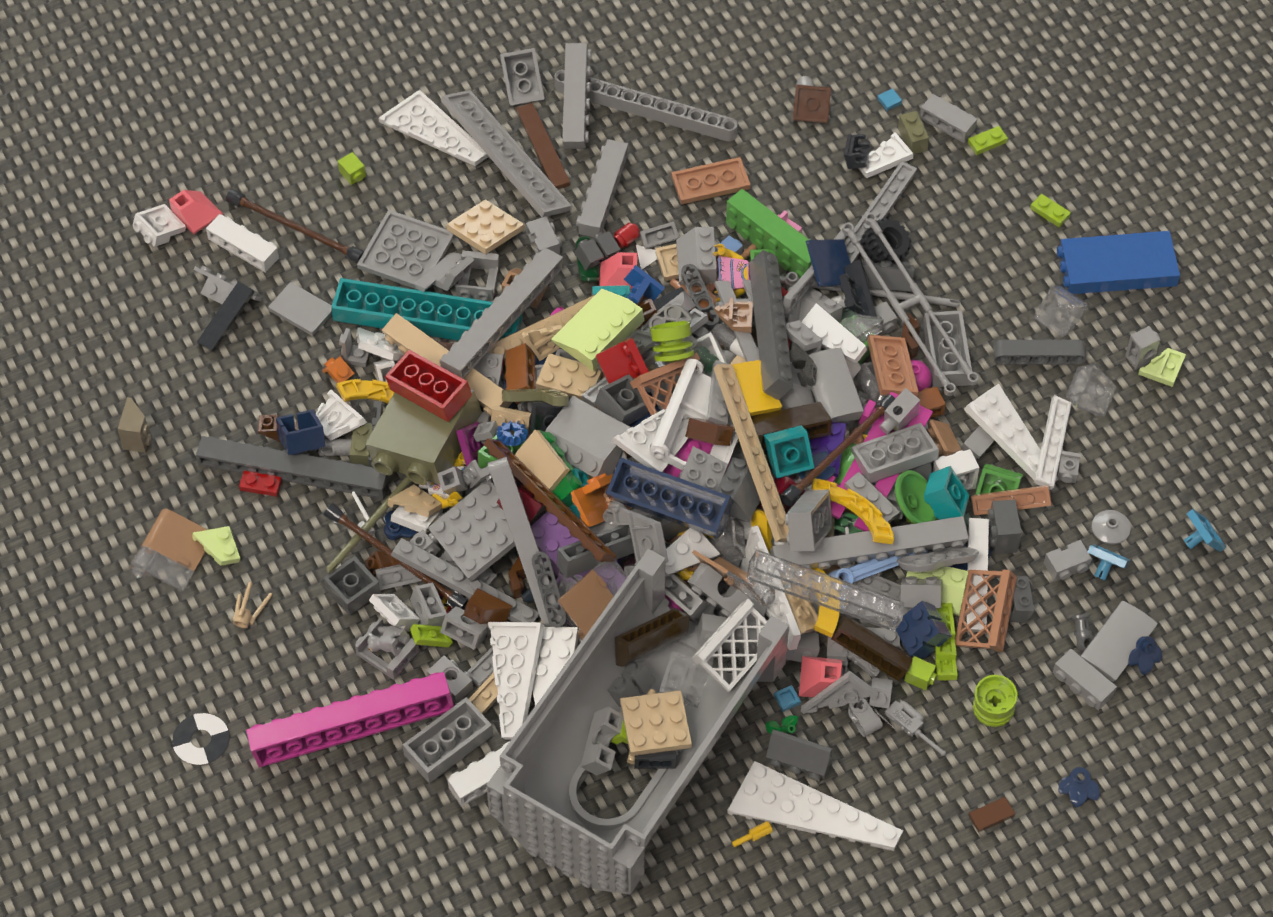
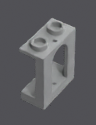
[456,251,500,301]
[355,617,419,680]

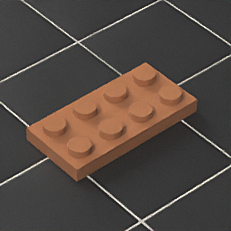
[671,157,751,205]
[867,335,919,397]

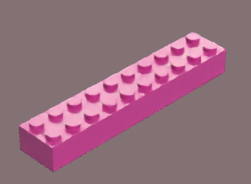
[246,672,454,768]

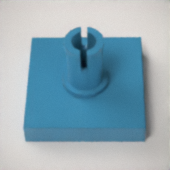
[1184,509,1226,552]
[1087,544,1130,580]

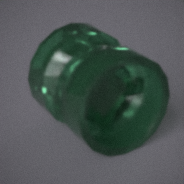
[695,346,719,373]

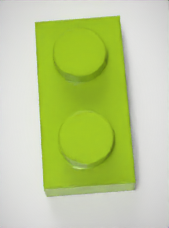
[968,126,1008,155]
[1030,194,1071,228]
[410,624,453,647]

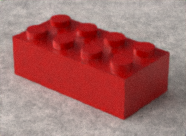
[385,349,472,422]

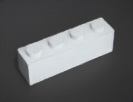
[206,214,279,273]
[448,741,510,807]

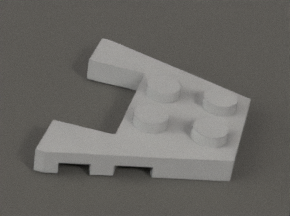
[612,506,669,579]

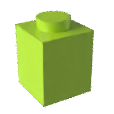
[338,152,366,185]
[904,656,937,690]

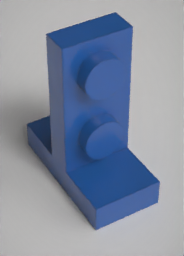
[624,265,665,304]

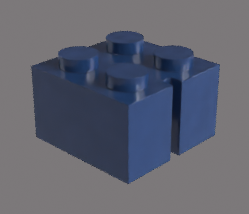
[276,409,325,455]
[892,601,952,660]

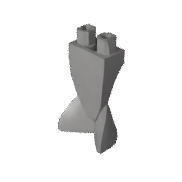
[649,290,696,345]

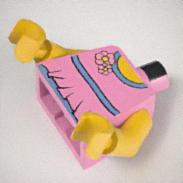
[713,244,751,302]

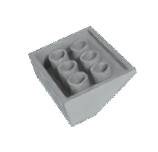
[545,396,631,477]

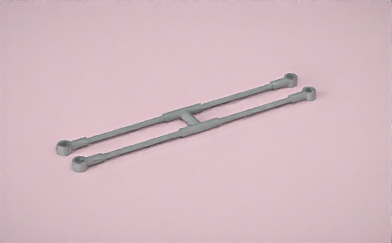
[842,213,979,396]

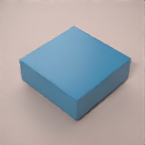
[877,88,902,111]
[774,685,801,712]

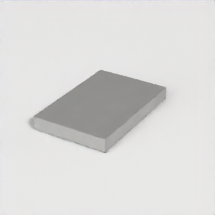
[268,282,332,336]

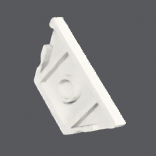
[356,327,405,361]
[316,390,367,441]

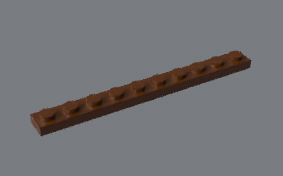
[483,438,617,563]

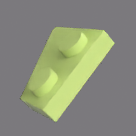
[1138,348,1186,387]
[192,526,240,566]

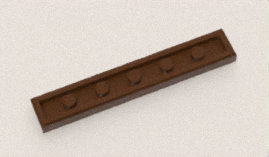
[516,103,570,189]

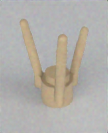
[232,582,273,628]

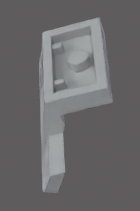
[415,253,474,292]

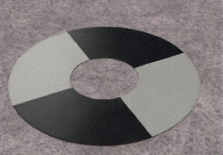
[172,713,229,765]

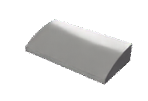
[802,348,864,422]
[851,423,939,483]
[1081,601,1158,682]

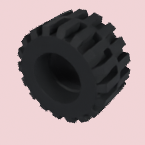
[861,218,912,264]

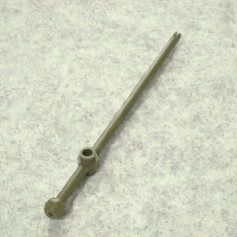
[326,476,412,573]

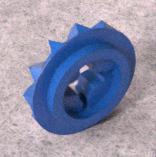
[497,420,528,446]

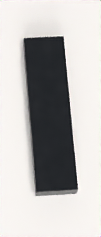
[197,281,254,352]

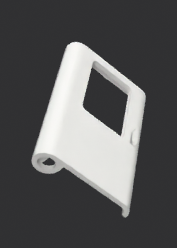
[650,359,738,476]

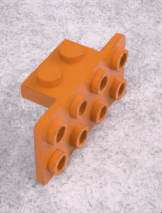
[571,473,613,528]

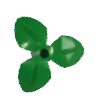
[765,715,798,734]

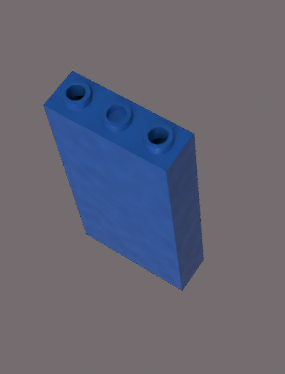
[1057,231,1180,295]

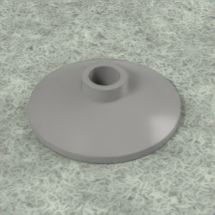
[1092,510,1131,545]

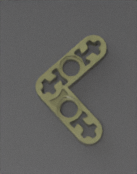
[502,388,569,406]

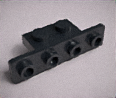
[839,260,879,330]

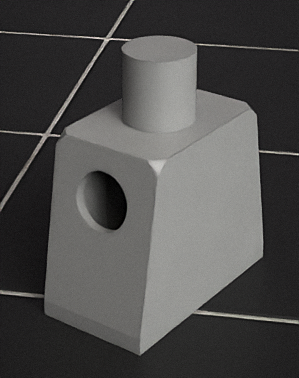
[879,388,920,434]

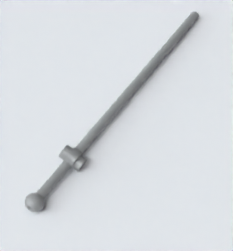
[780,272,960,307]

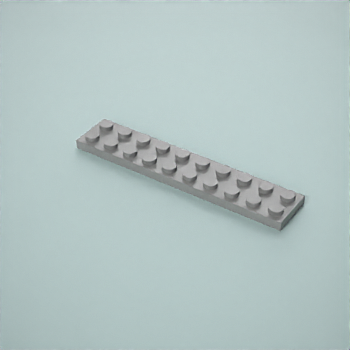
[441,90,572,217]

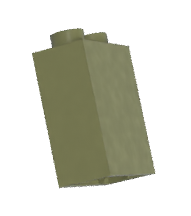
[366,389,482,485]

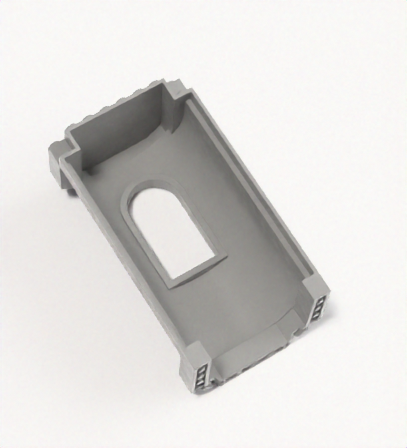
[486,549,789,894]

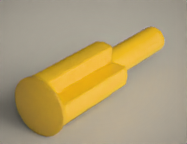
[732,821,773,847]

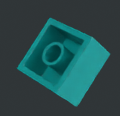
[764,425,814,478]
[924,466,969,520]

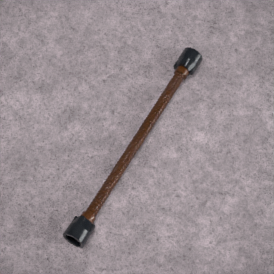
[226,189,364,263]
[780,394,895,506]
[323,503,468,609]

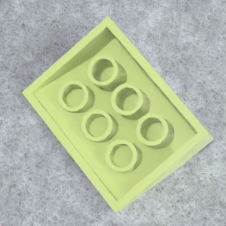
[551,289,644,372]

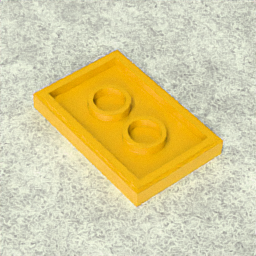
[731,360,782,416]

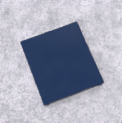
[806,239,851,287]

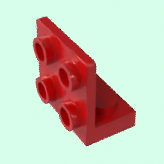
[596,338,649,384]

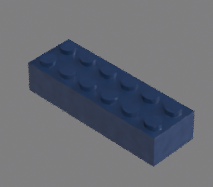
[606,457,734,538]

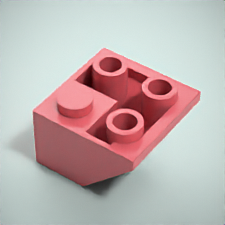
[169,190,223,234]
[600,253,637,292]
[799,656,843,697]

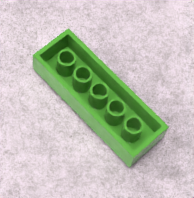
[726,189,812,279]

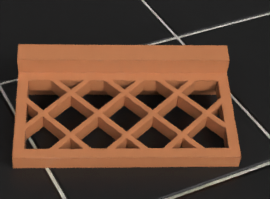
[630,352,703,416]
[955,569,1017,652]

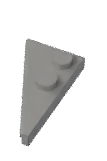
[801,671,878,714]

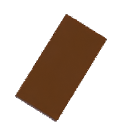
[968,797,1015,833]

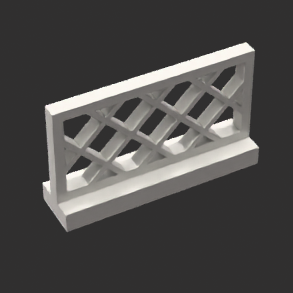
[691,599,767,691]

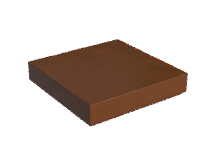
[793,85,831,123]

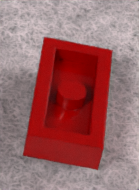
[239,470,282,497]

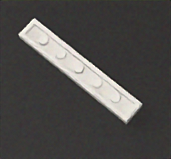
[1034,395,1071,490]
[966,518,989,632]

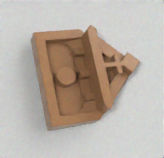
[714,297,753,333]

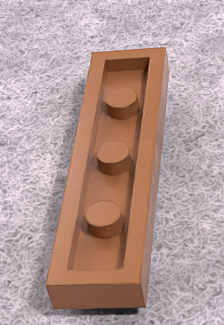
[971,485,1052,516]

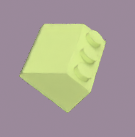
[906,567,968,616]

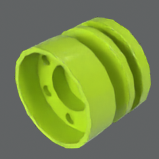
[650,321,695,362]
[973,675,1018,727]

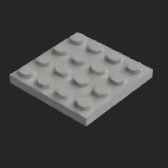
[357,210,455,289]
[428,481,516,582]

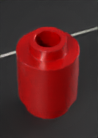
[613,223,640,248]

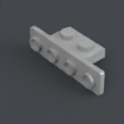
[194,265,262,304]

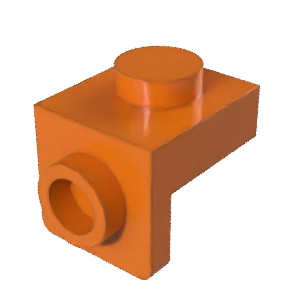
[322,356,354,383]

